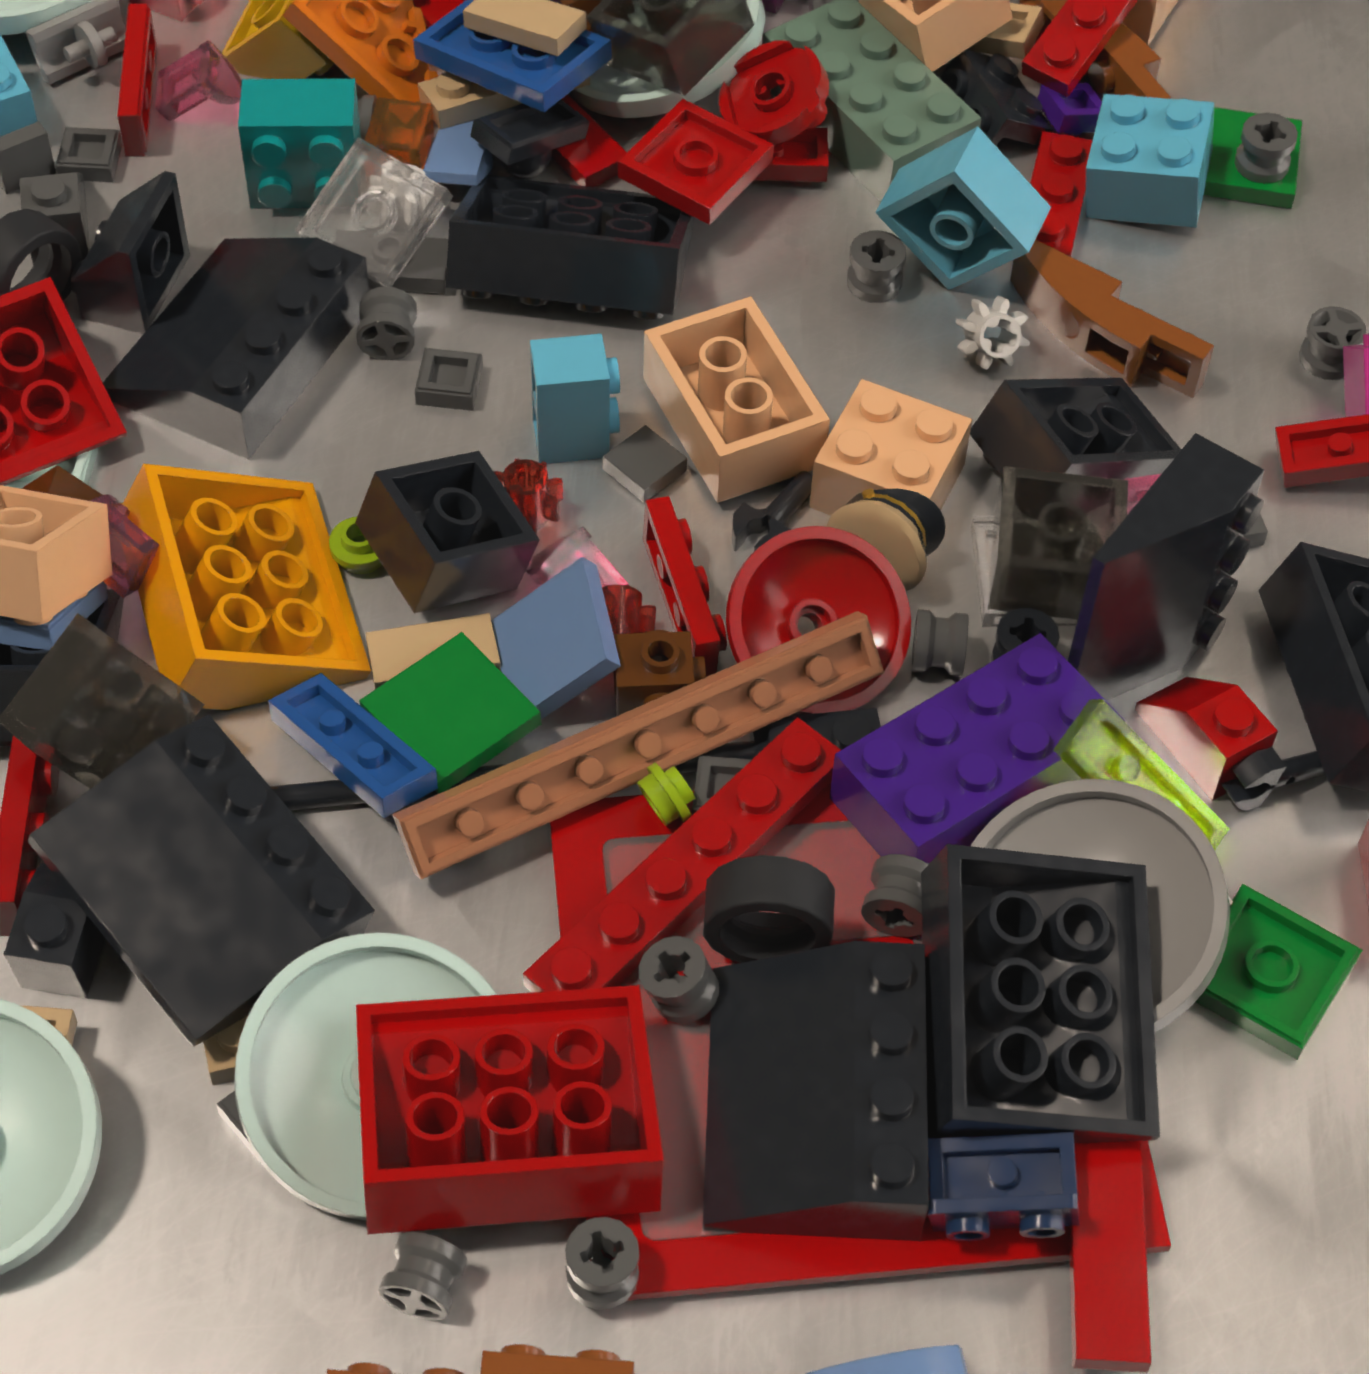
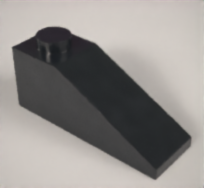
[3,860,105,998]

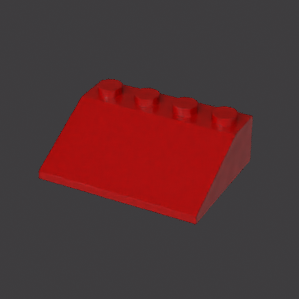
[0,277,127,486]
[356,985,664,1235]

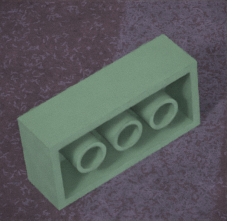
[762,0,981,202]

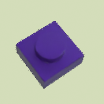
[1037,83,1102,135]

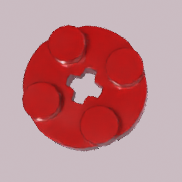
[719,40,829,145]

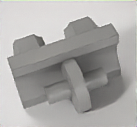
[25,0,126,84]

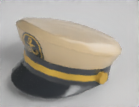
[826,488,946,591]

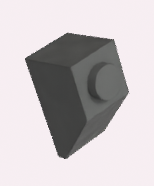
[19,172,90,265]

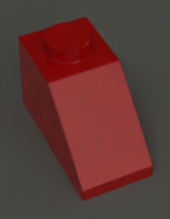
[1135,676,1278,801]

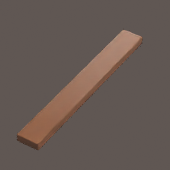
[392,611,884,879]

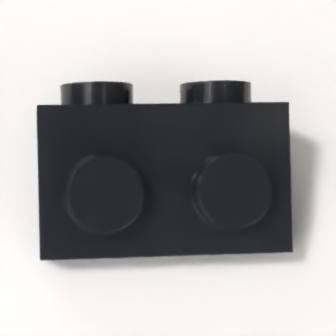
[940,49,1053,146]

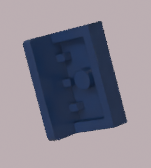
[928,1132,1080,1241]

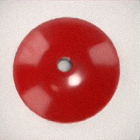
[726,526,911,714]

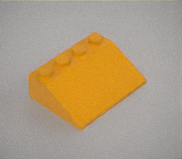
[118,463,371,710]

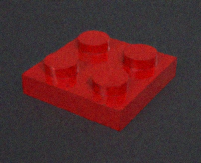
[618,99,774,225]

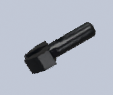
[732,471,813,551]
[1221,747,1325,811]

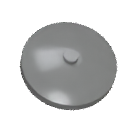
[971,779,1230,1032]

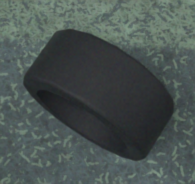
[0,208,82,302]
[703,855,835,963]

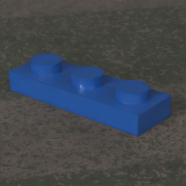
[268,673,438,818]

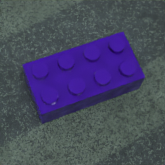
[830,633,1125,864]

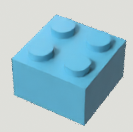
[1086,94,1215,228]
[875,126,1051,290]

